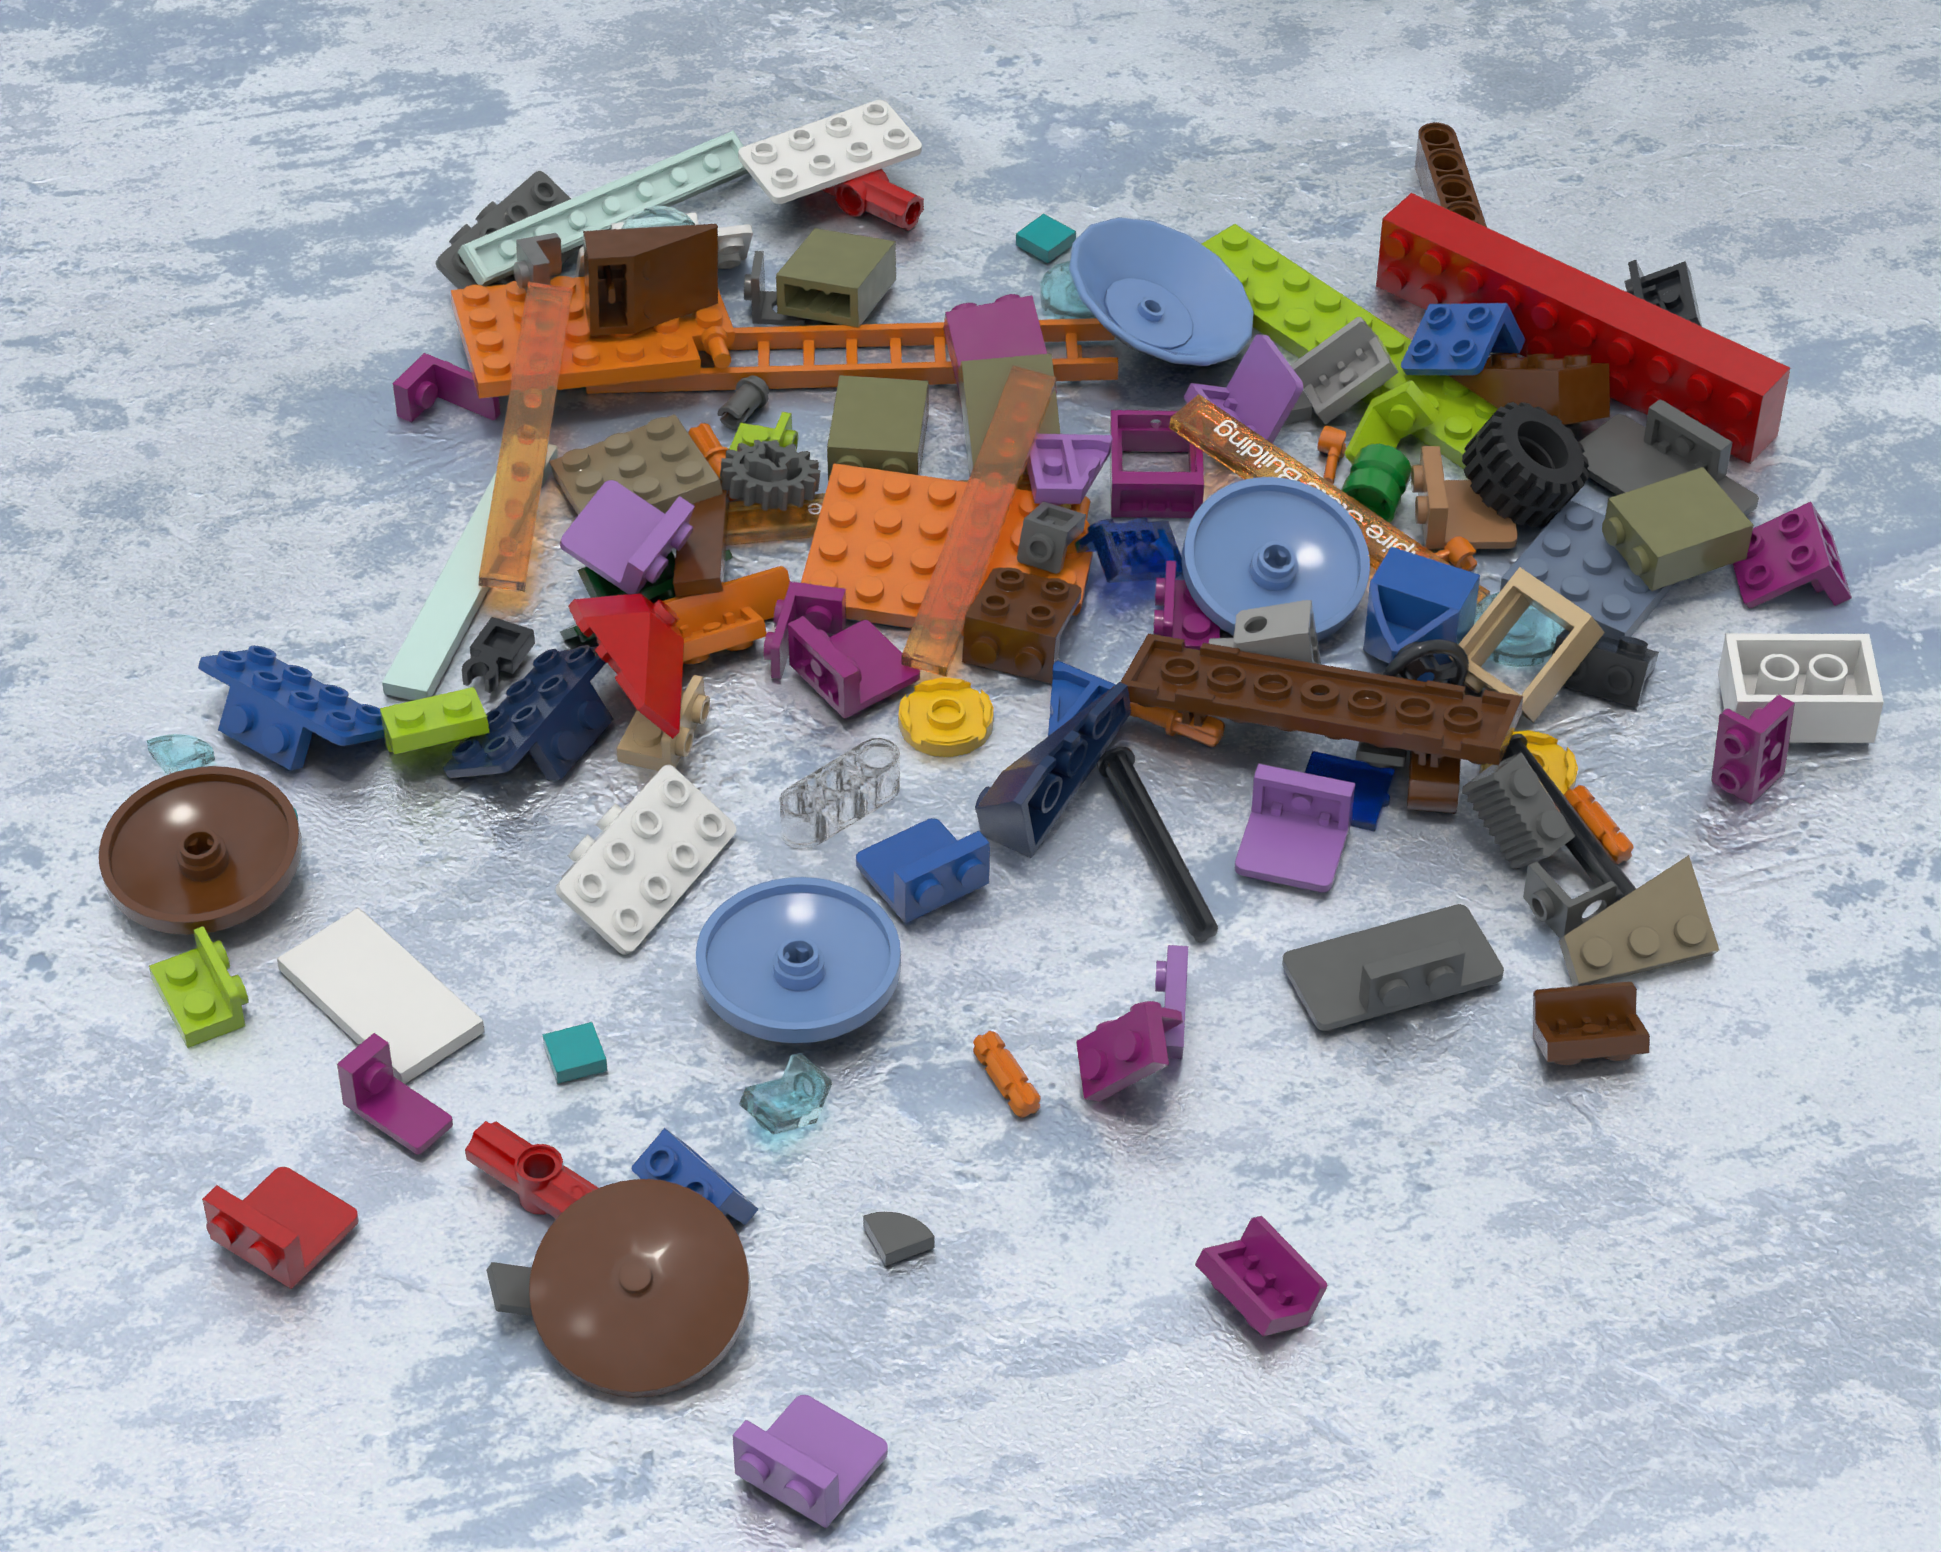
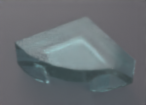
[147,734,215,775]

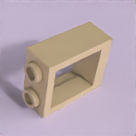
[1449,567,1605,723]

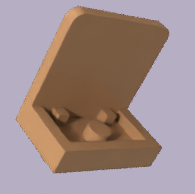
[1411,446,1517,549]

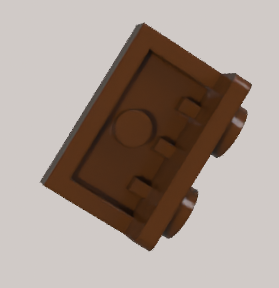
[1533,982,1650,1065]

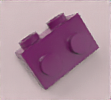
[1076,1001,1183,1102]
[1195,1216,1327,1337]

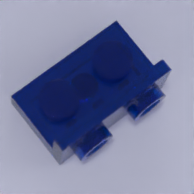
[1074,517,1183,583]

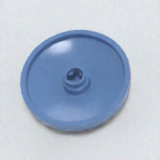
[1182,477,1370,641]
[696,877,901,1043]

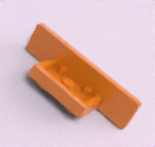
[654,566,790,664]

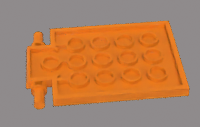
[451,276,736,398]
[801,463,1097,636]

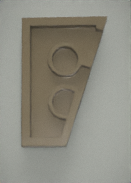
[1559,855,1719,986]

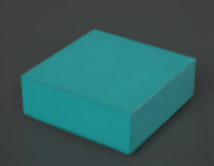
[1016,213,1076,263]
[542,1022,608,1084]

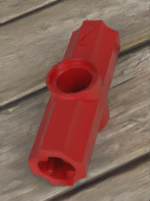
[822,169,924,231]
[465,1121,598,1219]

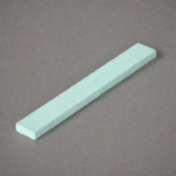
[458,130,749,286]
[382,437,558,700]

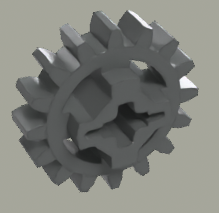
[720,440,821,511]

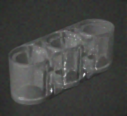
[779,738,900,850]

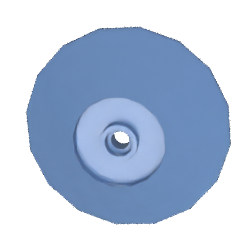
[1069,217,1254,366]

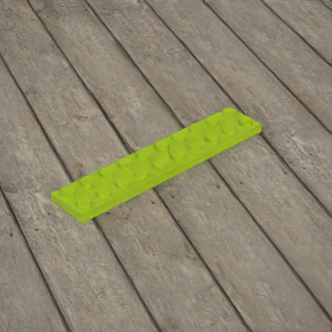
[1201,224,1498,469]

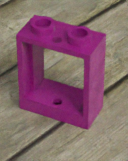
[1110,410,1204,518]

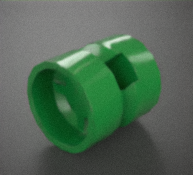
[1338,444,1412,530]

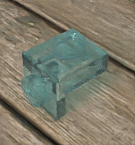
[739,1053,832,1135]

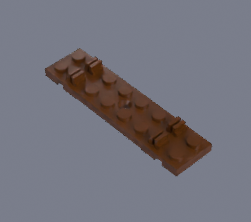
[1120,633,1523,768]

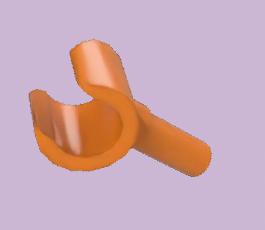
[1317,426,1346,485]
[1422,536,1477,571]

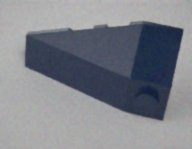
[975,682,1131,858]

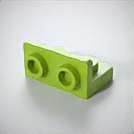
[149,926,249,1048]

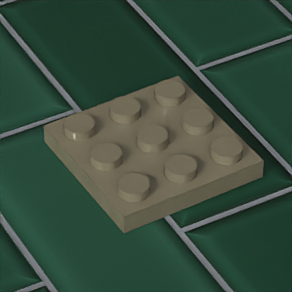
[549,414,723,515]

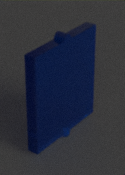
[1304,751,1395,832]

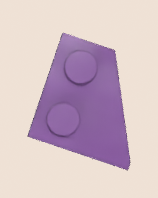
[1023,433,1113,505]
[1155,945,1189,1059]

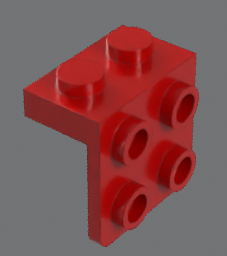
[202,1167,359,1289]

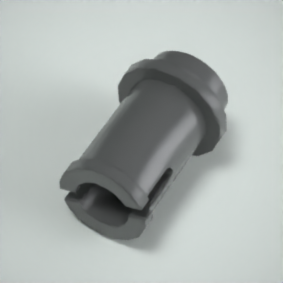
[717,375,769,430]

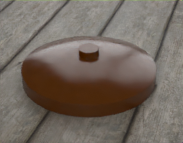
[99,766,302,935]
[529,1179,751,1398]

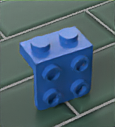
[1401,303,1525,375]
[856,818,990,924]

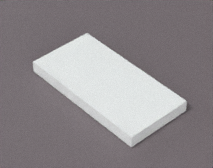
[277,907,485,1084]

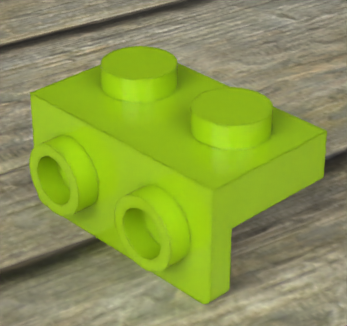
[380,687,489,755]

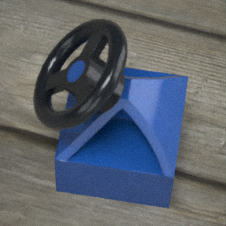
[1363,547,1480,686]

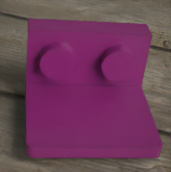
[1733,501,1852,608]
[788,616,920,719]

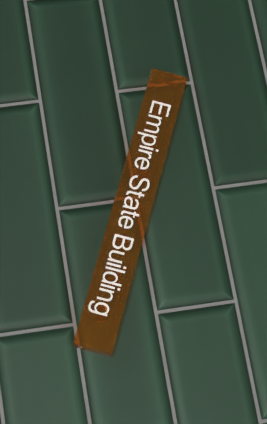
[1169,394,1490,613]

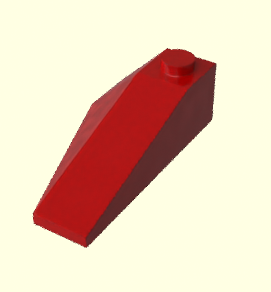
[568,593,684,739]

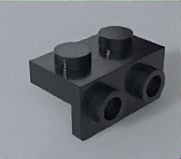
[1624,260,1702,327]
[1552,629,1659,707]

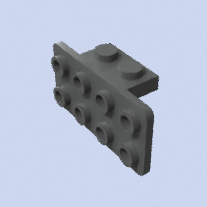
[435,171,584,289]
[1579,399,1759,516]
[1282,904,1504,1031]

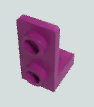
[392,353,501,423]
[763,581,846,679]
[337,1033,453,1154]

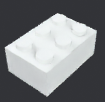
[1718,633,1884,743]

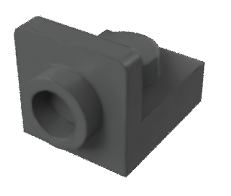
[1017,501,1086,574]

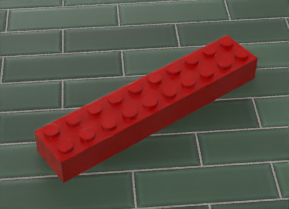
[1376,193,1791,464]

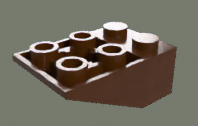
[583,224,718,336]
[1448,353,1610,425]

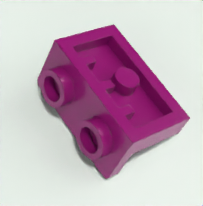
[1153,561,1220,650]
[1711,694,1795,804]

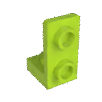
[1344,380,1439,465]

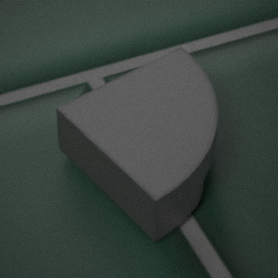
[863,1212,935,1266]

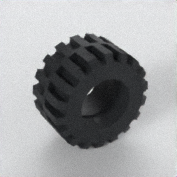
[1462,402,1589,527]

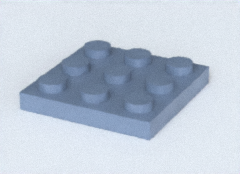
[1500,500,1675,640]

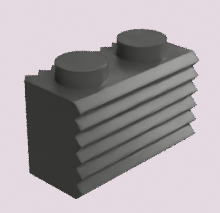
[1462,752,1575,870]

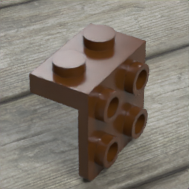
[962,567,1082,684]

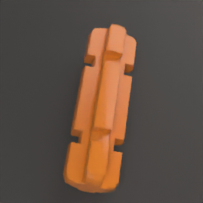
[1564,785,1634,864]
[973,1031,1041,1118]

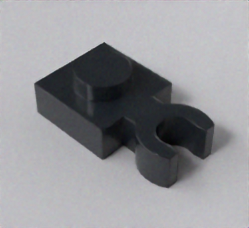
[462,617,535,693]

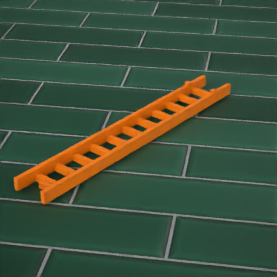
[586,318,1118,394]

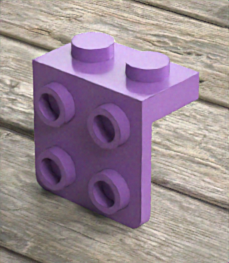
[1184,334,1303,457]
[560,480,695,594]
[1235,764,1355,892]
[732,1395,888,1528]

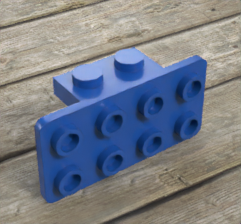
[198,645,385,770]

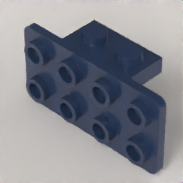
[443,645,614,781]

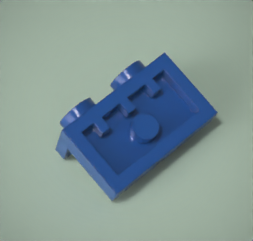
[631,1128,759,1225]

